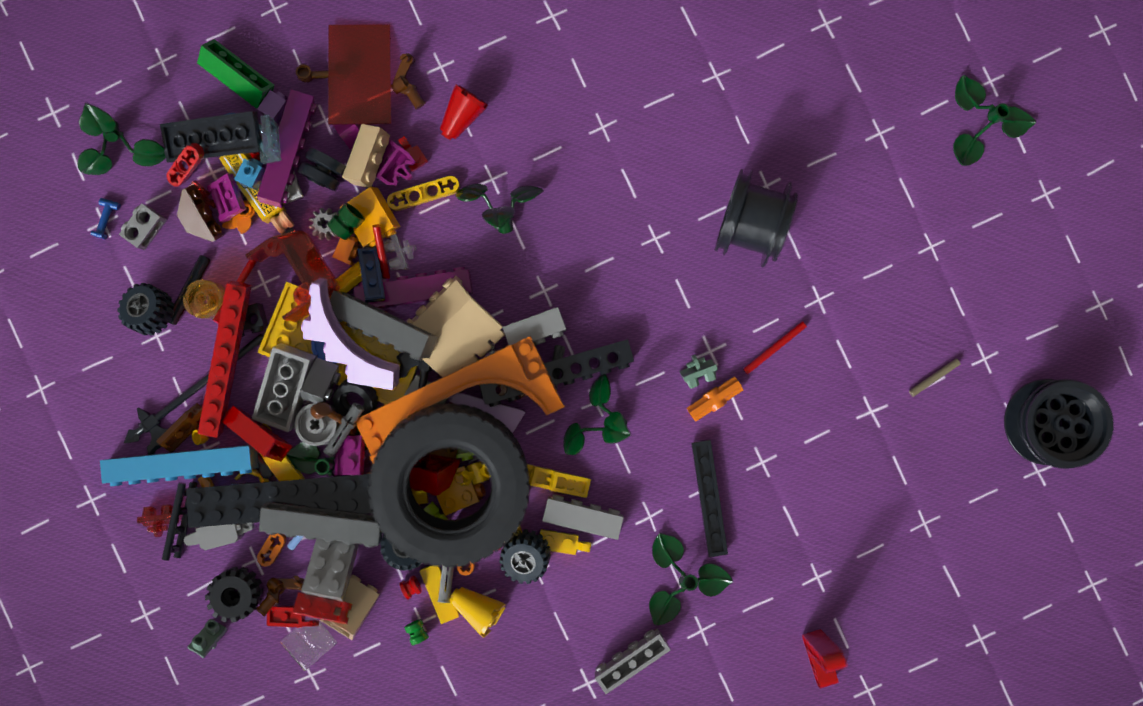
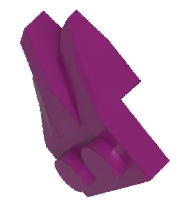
[376,139,415,185]

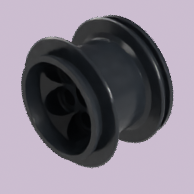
[714,169,798,267]
[1004,379,1114,469]

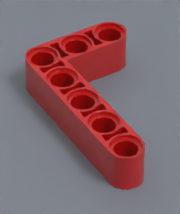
[802,629,847,689]

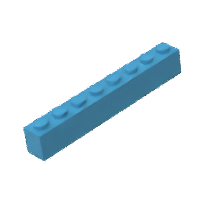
[100,445,259,486]

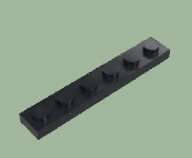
[691,440,728,557]

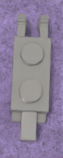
[183,523,255,550]

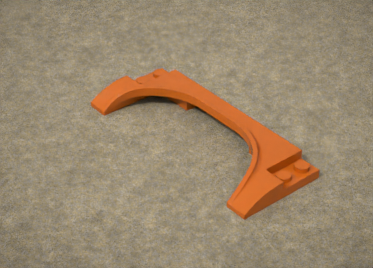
[356,336,564,463]

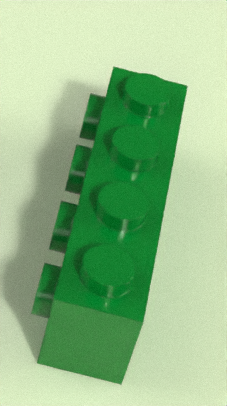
[197,39,275,109]

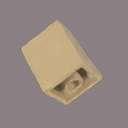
[320,575,379,640]

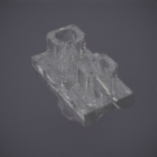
[384,234,417,271]

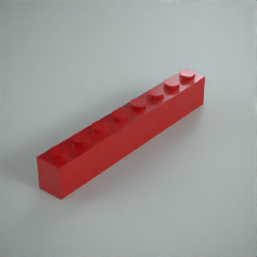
[198,281,252,438]

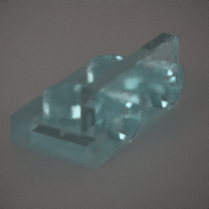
[259,115,281,164]

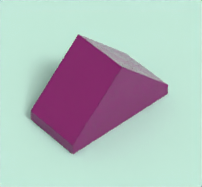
[333,113,360,151]

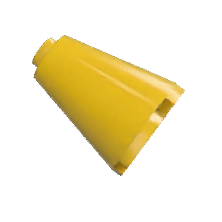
[450,587,506,638]

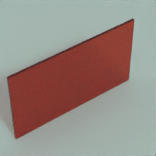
[328,24,392,125]

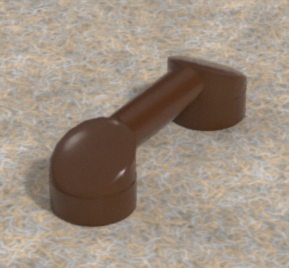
[295,62,350,83]
[310,402,358,436]

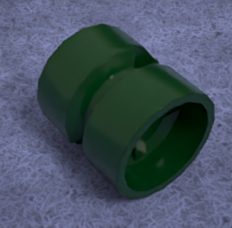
[327,203,365,240]

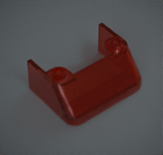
[245,230,340,323]

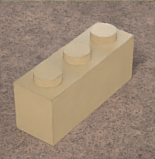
[342,124,390,188]

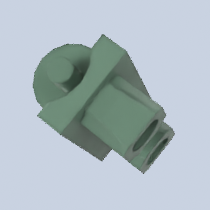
[680,354,718,389]
[187,619,227,658]

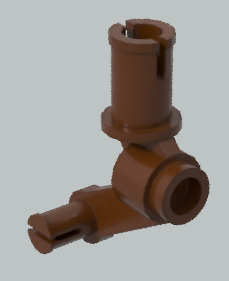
[391,53,426,110]
[255,575,305,617]

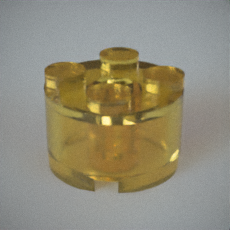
[183,280,225,320]

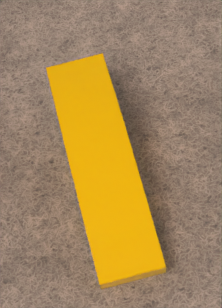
[527,464,591,498]

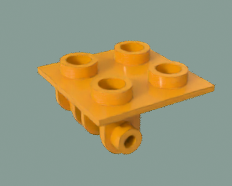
[437,466,479,516]

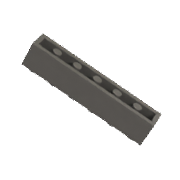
[330,290,438,360]
[259,502,382,547]

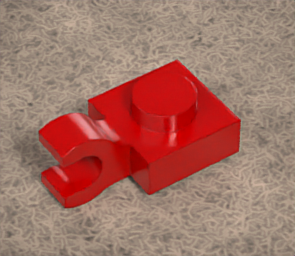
[398,136,428,172]

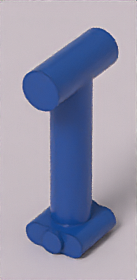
[91,198,121,240]

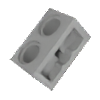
[119,203,167,250]

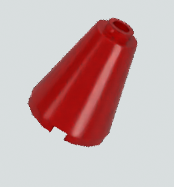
[440,84,489,140]

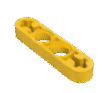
[387,176,460,211]

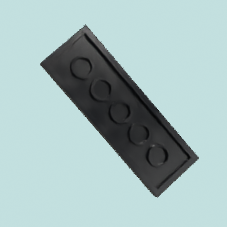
[160,111,264,163]

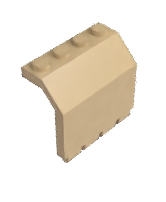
[407,276,505,377]

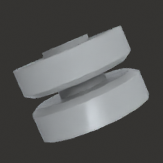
[295,403,342,446]

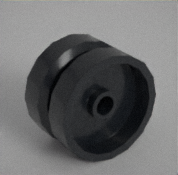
[297,147,346,192]

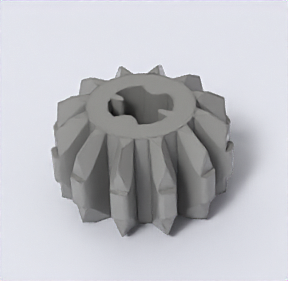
[309,208,339,241]

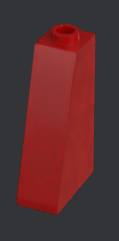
[222,406,292,462]

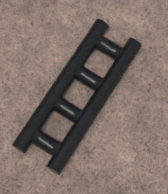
[162,482,197,561]

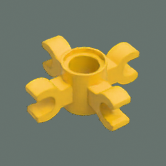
[456,461,490,486]

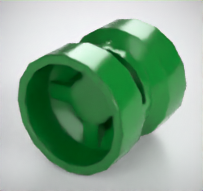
[404,619,429,645]

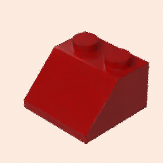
[410,453,460,496]

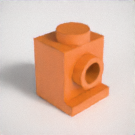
[332,236,359,266]

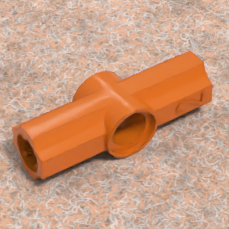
[686,377,743,422]

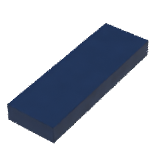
[357,247,385,303]

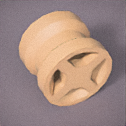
[270,210,295,234]

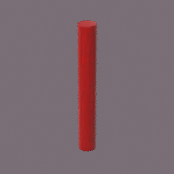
[372,224,390,279]

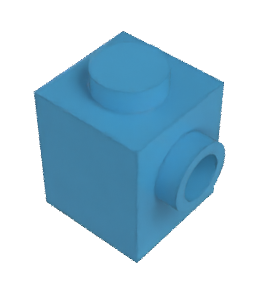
[234,158,265,191]

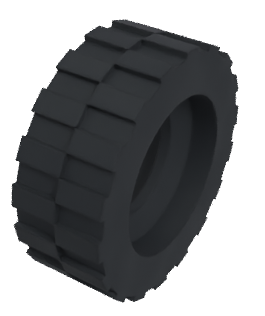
[332,379,378,420]

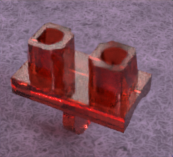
[137,504,179,537]

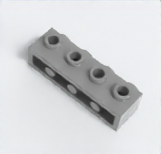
[543,495,623,540]
[594,629,670,694]

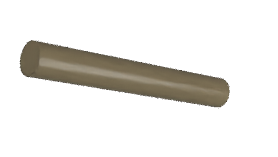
[909,359,961,397]

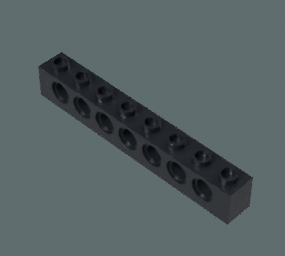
[479,339,634,407]

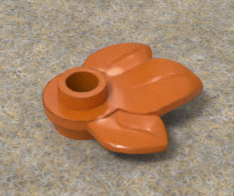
[222,200,255,234]

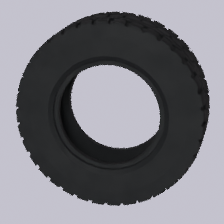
[369,404,529,567]

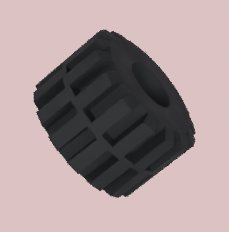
[205,567,263,623]

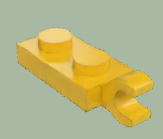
[540,529,591,555]

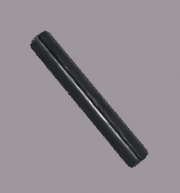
[168,255,210,325]

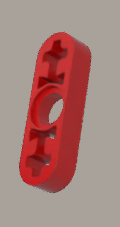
[166,143,204,187]

